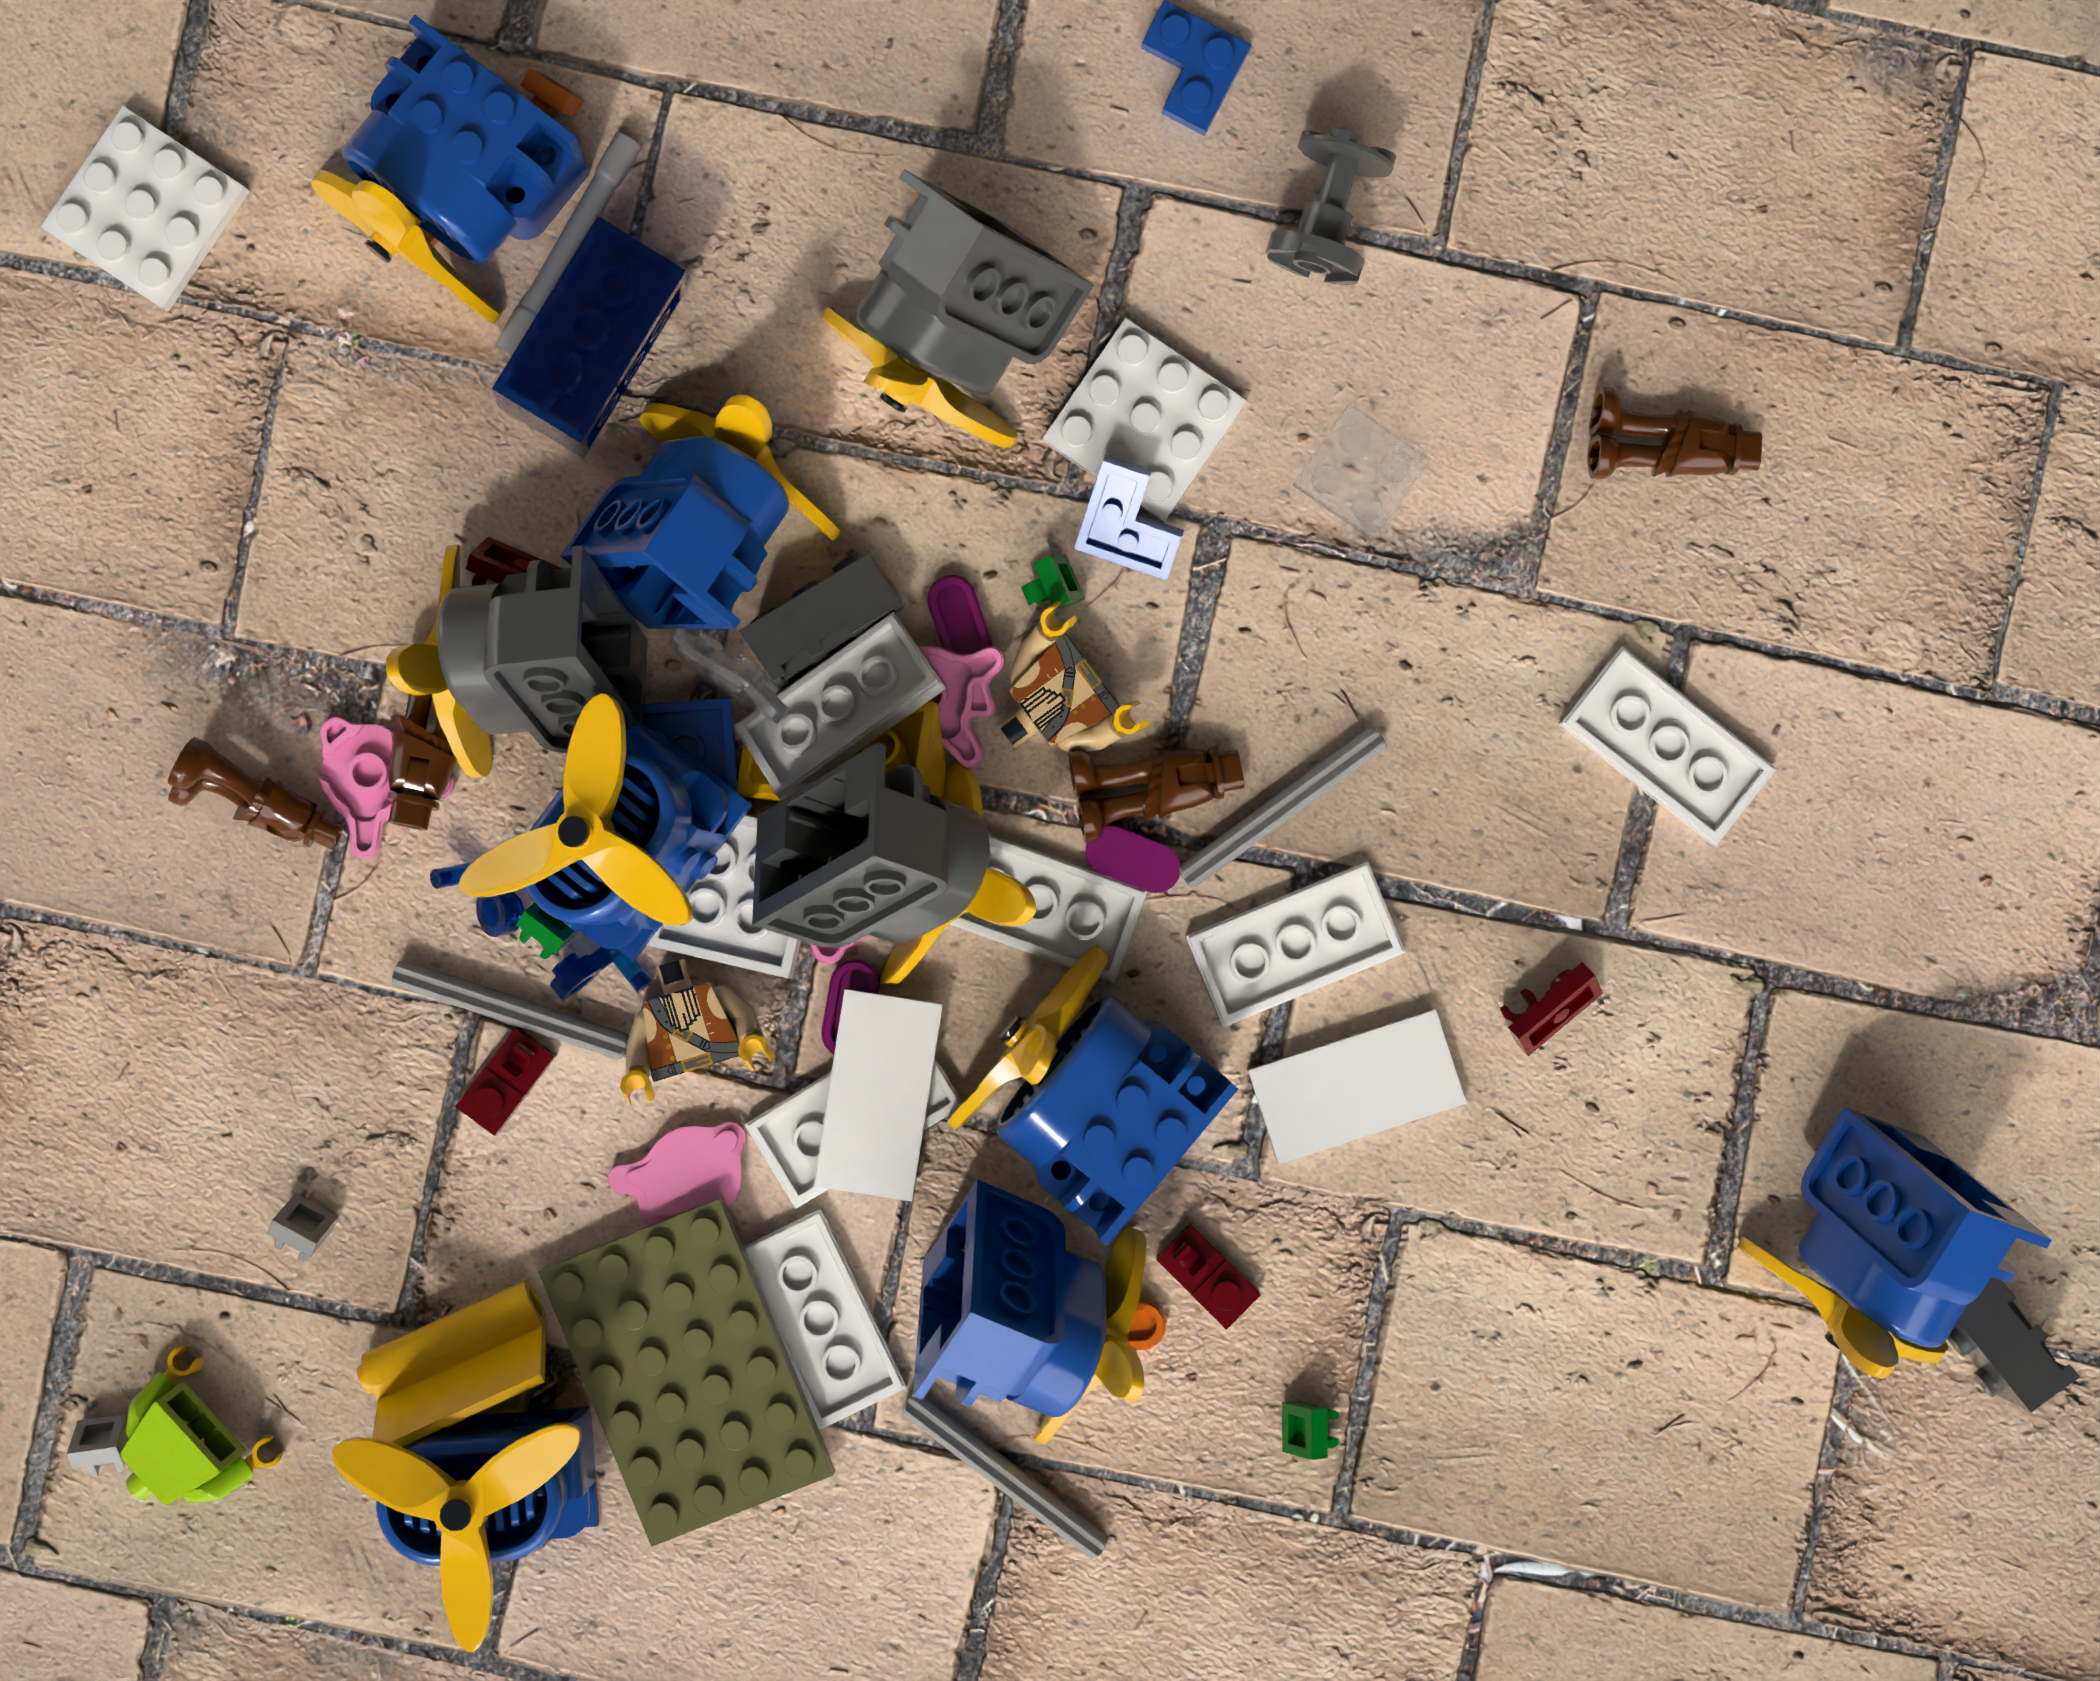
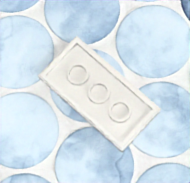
[734,612,946,801]
[1559,646,1777,846]
[950,834,1147,983]
[1185,861,1406,1027]
[814,989,943,1202]
[1247,1009,1467,1165]
[745,1057,963,1209]
[744,1208,907,1430]

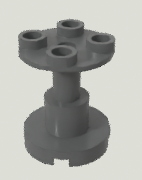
[1265,128,1397,285]

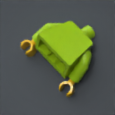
[121,1346,284,1505]

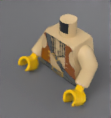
[998,601,1150,752]
[620,959,775,1104]

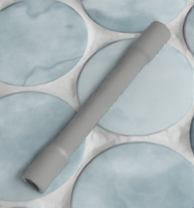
[495,132,642,360]

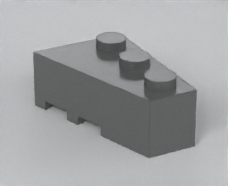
[739,553,904,688]
[1947,1277,2080,1412]

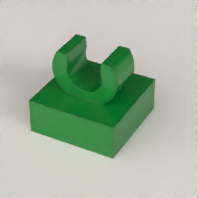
[1021,554,1085,608]
[516,902,579,959]
[1282,1401,1339,1460]

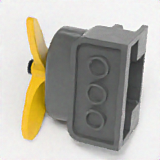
[820,169,1094,448]
[386,544,648,778]
[752,742,1036,987]

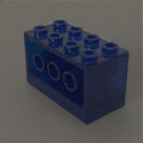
[492,216,686,459]

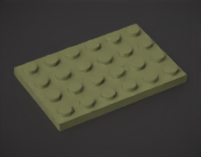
[538,1196,836,1547]

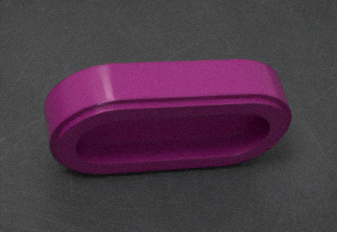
[927,575,992,654]
[1085,826,1181,893]
[821,959,880,1054]

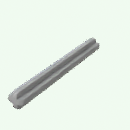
[1179,727,1386,888]
[392,960,629,1059]
[902,1394,1108,1559]

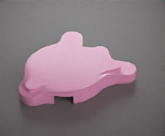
[918,645,1006,768]
[319,716,455,859]
[608,1121,747,1226]

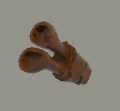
[1587,386,1762,479]
[387,694,458,831]
[168,737,343,850]
[1068,747,1245,843]

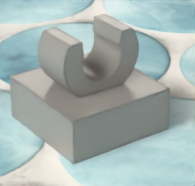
[267,1193,339,1262]
[67,1414,129,1476]

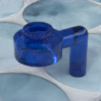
[430,862,524,937]
[550,947,653,1001]

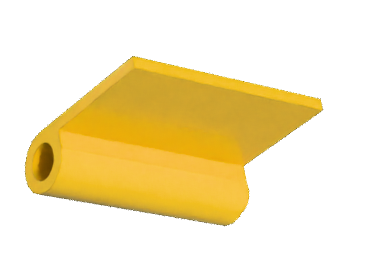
[357,1280,547,1447]

